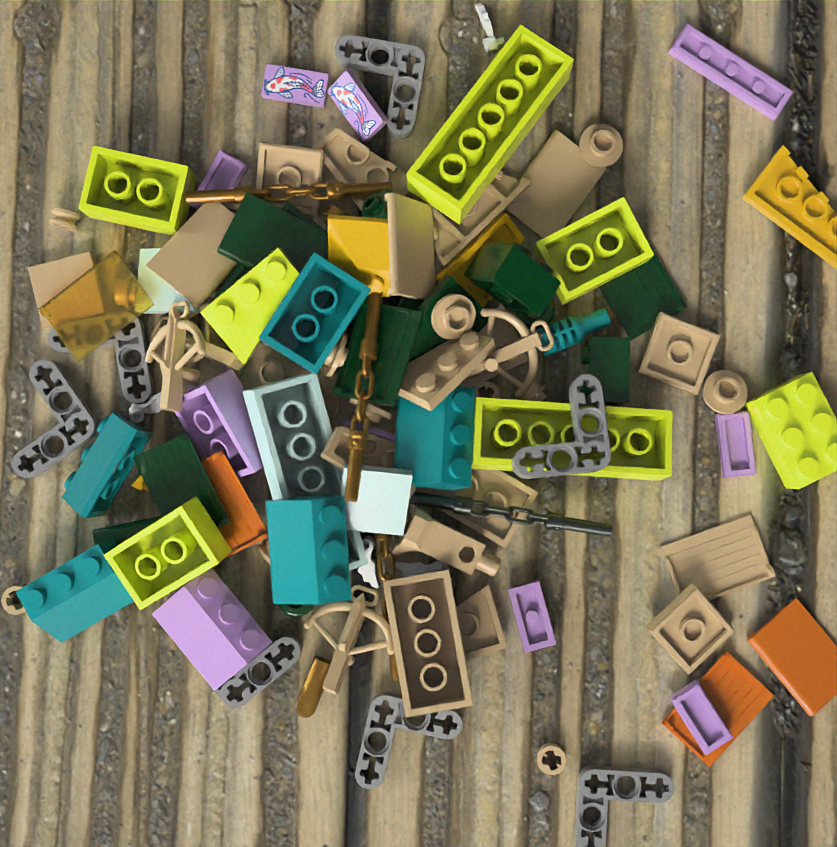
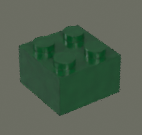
[464,241,561,316]

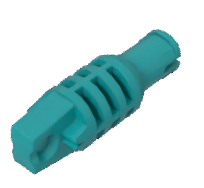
[526,308,611,356]

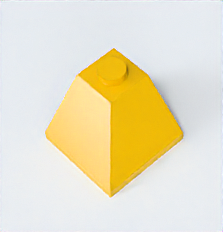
[328,215,390,297]

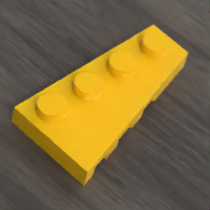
[742,145,837,269]

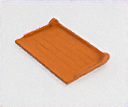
[201,450,268,559]
[746,598,837,716]
[661,651,774,767]

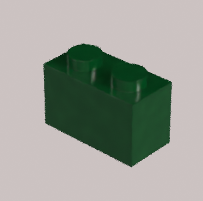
[580,337,630,404]

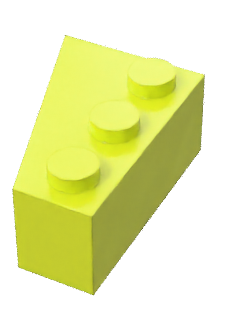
[200,248,301,364]

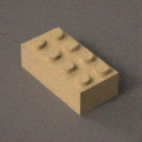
[382,569,473,717]

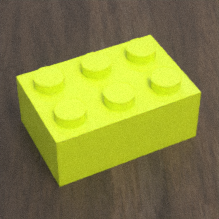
[78,145,197,236]
[533,197,654,305]
[744,372,837,489]
[104,496,232,610]

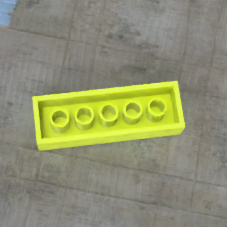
[407,24,574,225]
[472,397,673,481]

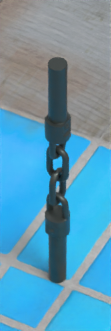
[409,491,613,537]

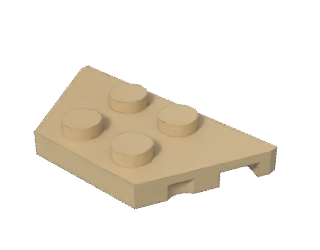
[421,170,531,269]

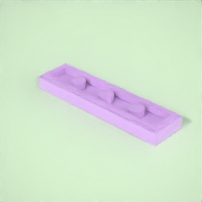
[668,23,794,121]

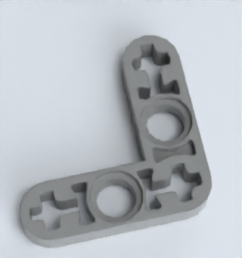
[335,35,425,140]
[48,312,155,404]
[13,360,99,478]
[511,374,611,479]
[215,635,302,708]
[355,692,462,789]
[574,765,674,847]

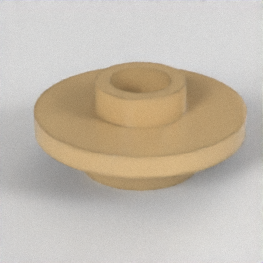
[579,123,623,168]
[431,294,476,340]
[324,333,348,377]
[702,370,748,414]
[348,398,393,424]

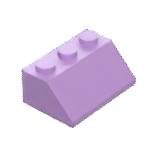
[175,369,263,478]
[152,568,272,691]

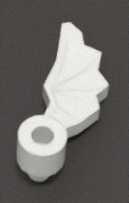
[475,3,505,53]
[128,392,161,423]
[358,536,380,589]
[395,560,449,576]

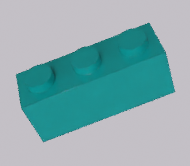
[258,252,371,375]
[394,386,475,491]
[62,412,154,518]
[266,494,352,605]
[16,539,134,643]

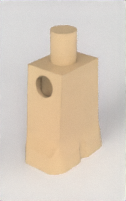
[391,504,501,576]

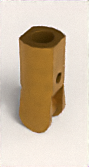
[296,655,331,718]

